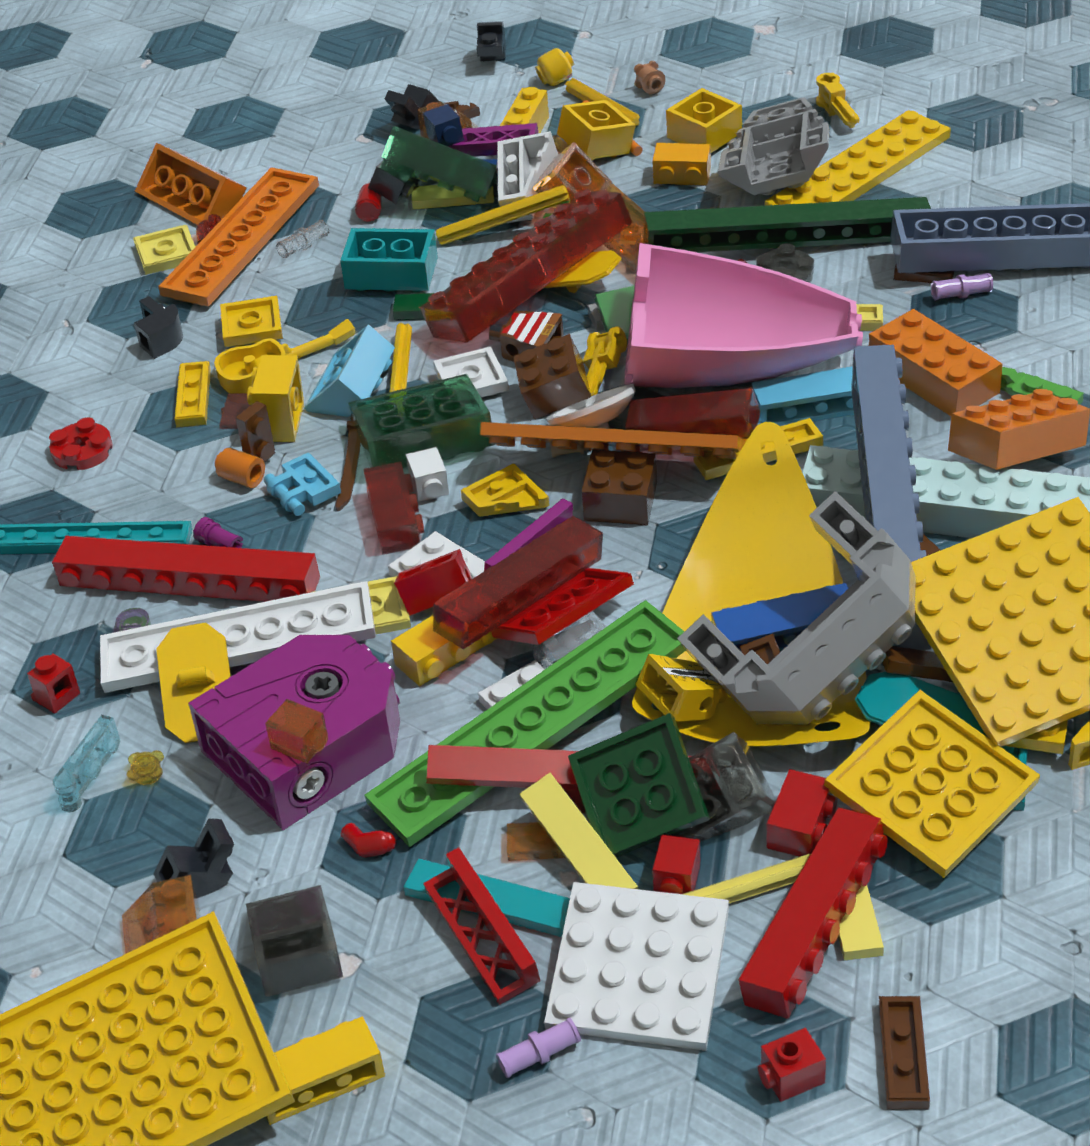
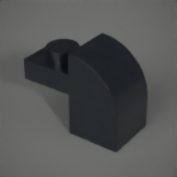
[476,21,506,62]
[384,84,440,130]
[134,296,183,359]
[153,818,235,900]

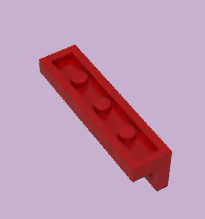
[423,847,541,1005]

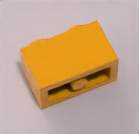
[652,143,711,185]

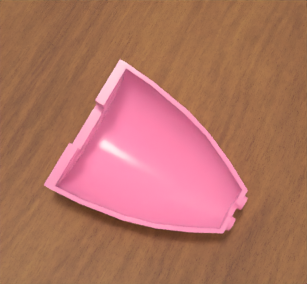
[624,243,863,388]

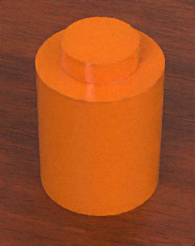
[215,448,265,488]

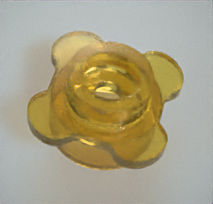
[127,750,164,785]

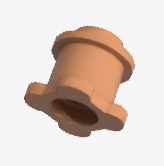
[634,60,666,94]

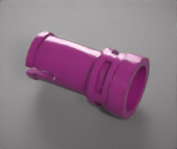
[193,517,243,548]

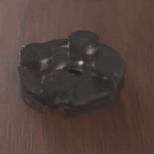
[756,244,814,283]

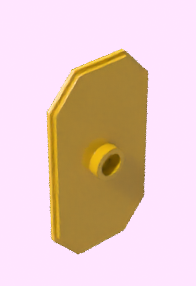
[523,250,622,293]
[156,622,231,743]

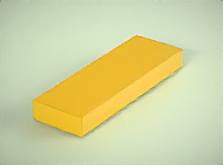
[174,361,211,428]

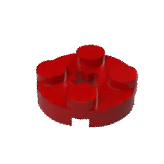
[49,417,113,470]

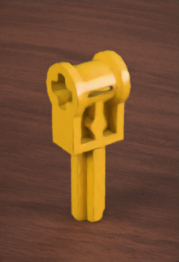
[816,73,860,128]
[583,326,627,396]

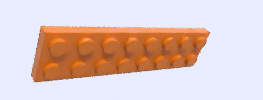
[158,167,319,307]
[480,422,745,459]

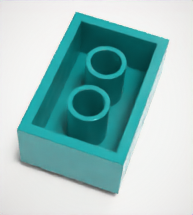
[340,228,438,292]

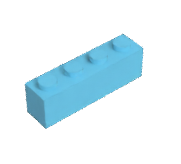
[752,366,854,426]

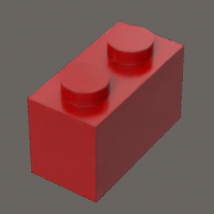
[767,769,838,857]

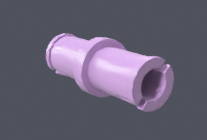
[930,273,993,300]
[496,1017,581,1078]

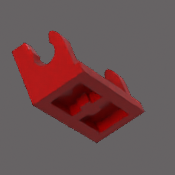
[394,549,473,616]

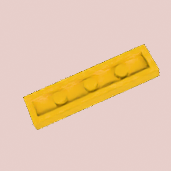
[693,418,823,480]

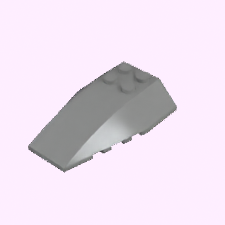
[718,97,830,195]

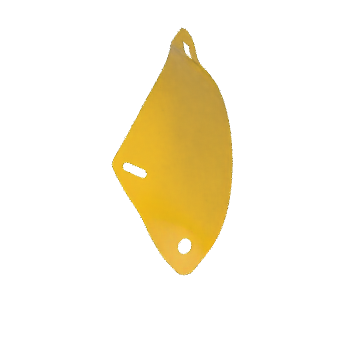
[632,422,870,746]

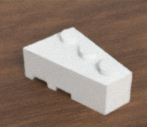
[497,131,558,224]

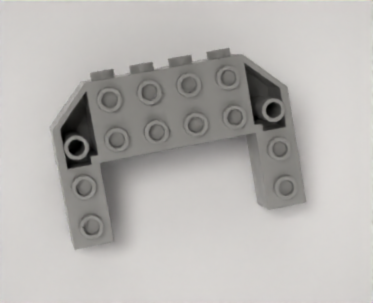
[677,491,916,725]

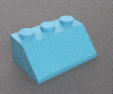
[304,324,395,417]

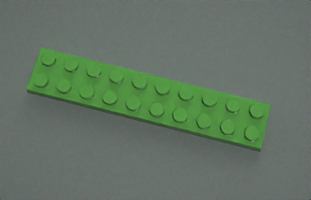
[364,600,685,847]

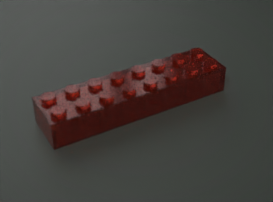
[420,189,633,343]

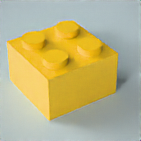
[666,88,742,153]
[557,100,636,161]
[247,355,304,442]

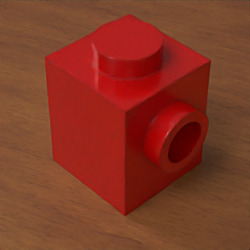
[757,1027,826,1102]

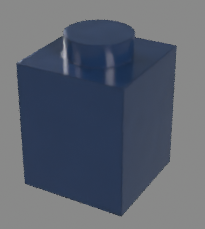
[423,104,464,149]

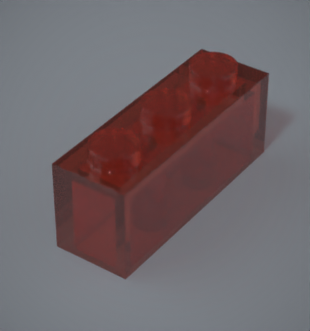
[363,462,425,555]

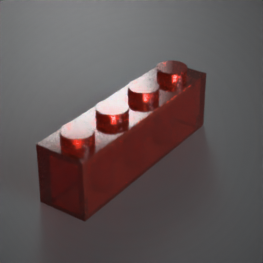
[625,388,760,439]

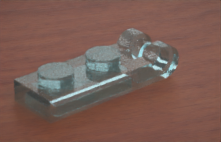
[53,714,121,813]

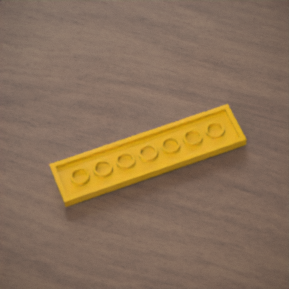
[765,110,951,206]

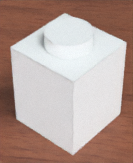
[406,447,449,502]

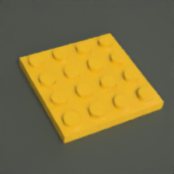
[824,690,1040,878]

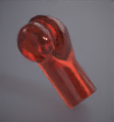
[196,214,222,245]

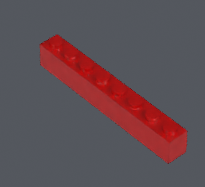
[52,536,320,602]

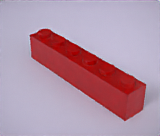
[738,807,887,1019]

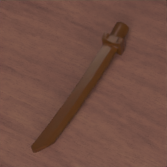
[335,412,366,511]

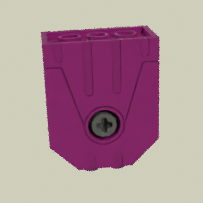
[188,635,400,830]

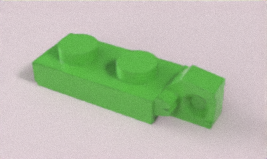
[1000,367,1084,405]

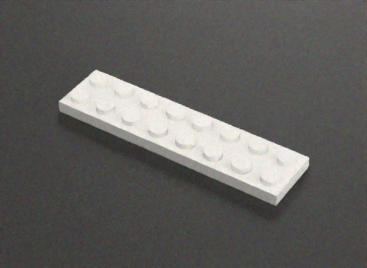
[100,581,376,693]

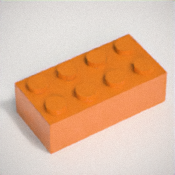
[869,309,1003,416]
[948,389,1090,470]

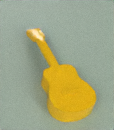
[214,319,356,395]

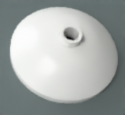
[546,384,636,429]

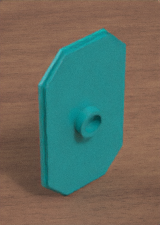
[855,672,986,736]

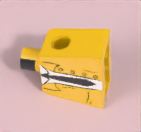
[635,654,728,721]

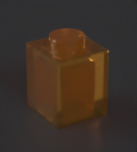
[265,699,328,764]

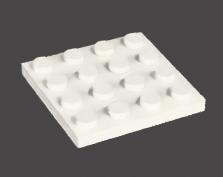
[544,882,729,1051]

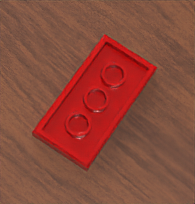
[490,567,634,645]

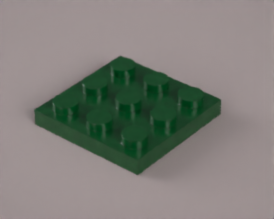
[568,713,710,857]

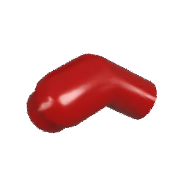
[340,823,395,858]

